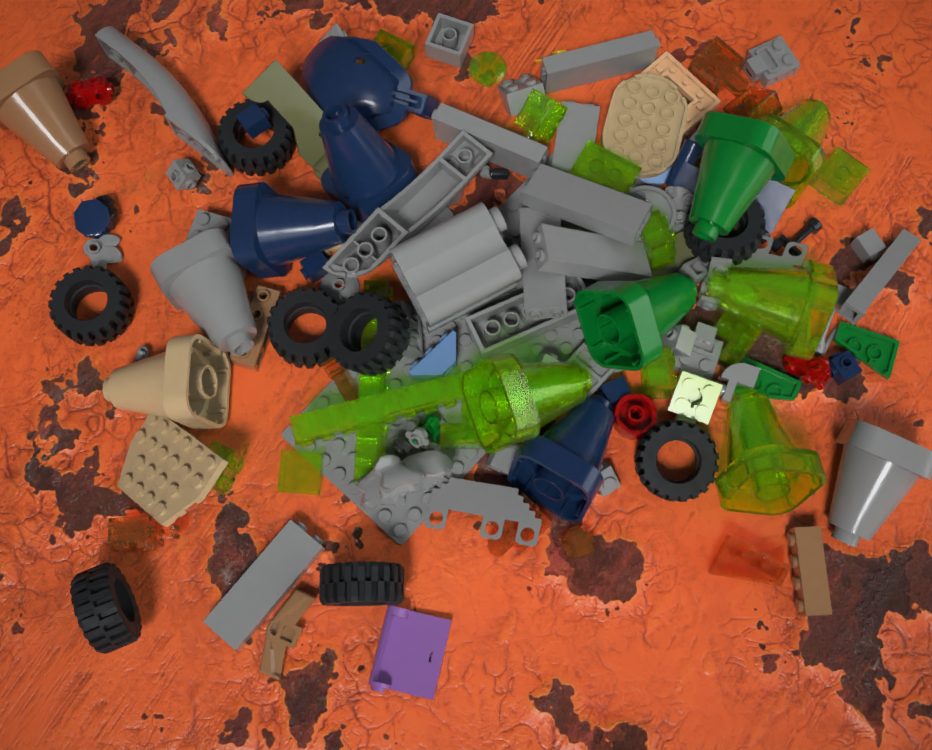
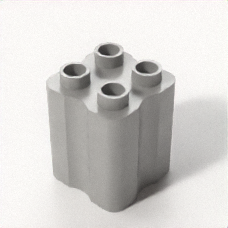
[389,202,527,333]

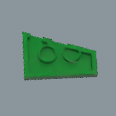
[833,321,900,380]

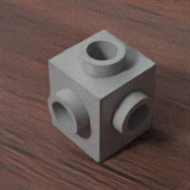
[166,159,201,191]

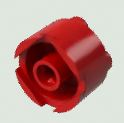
[613,394,657,440]

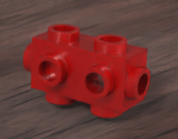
[66,76,115,110]
[783,345,831,390]

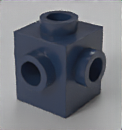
[829,350,862,386]

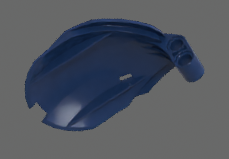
[299,36,439,132]

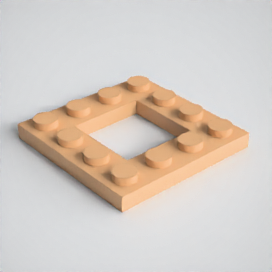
[640,51,721,136]

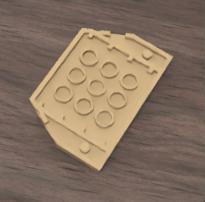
[117,415,229,527]

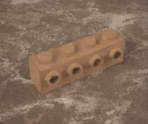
[230,285,284,372]
[787,526,833,617]

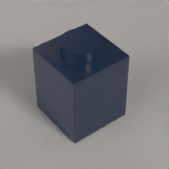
[236,102,272,139]
[299,252,328,284]
[597,376,632,406]

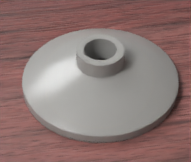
[320,273,360,304]

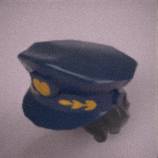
[73,195,118,239]

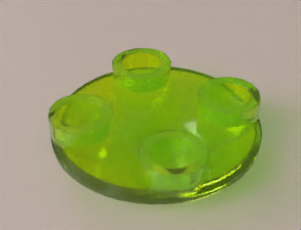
[469,51,507,88]

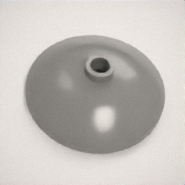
[625,185,677,243]

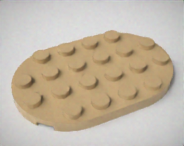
[601,73,688,178]

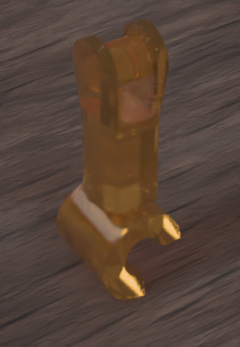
[321,357,360,409]

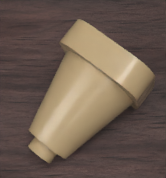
[103,334,231,430]

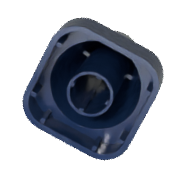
[319,103,419,223]
[230,182,357,279]
[507,395,615,523]

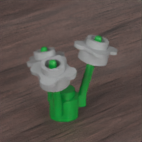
[391,414,441,457]

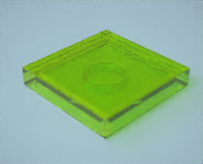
[277,450,324,495]

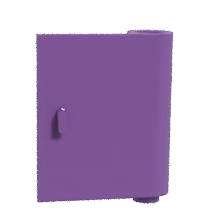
[368,605,452,700]

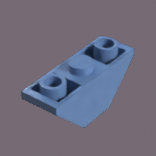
[409,330,456,381]

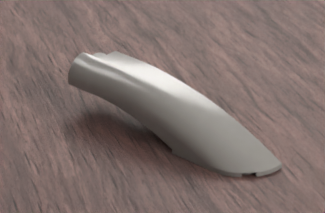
[95,26,234,177]
[322,130,493,278]

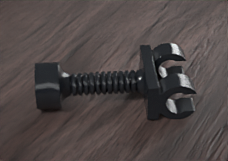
[771,217,822,256]

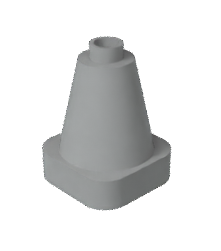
[150,228,257,356]
[828,419,932,548]

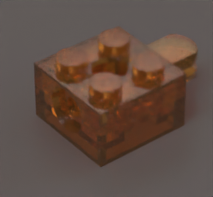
[688,36,748,96]
[487,492,552,557]
[108,516,180,553]

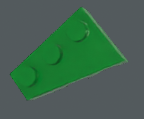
[733,356,802,401]

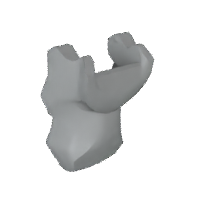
[356,450,454,511]

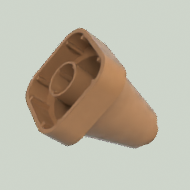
[0,50,90,172]

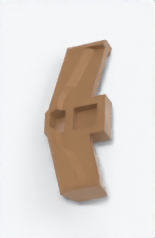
[259,589,317,681]

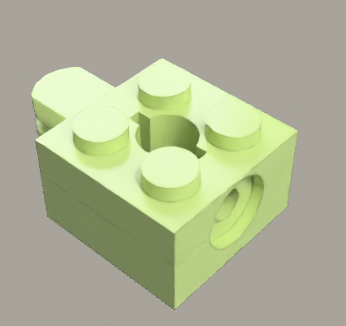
[667,369,723,424]

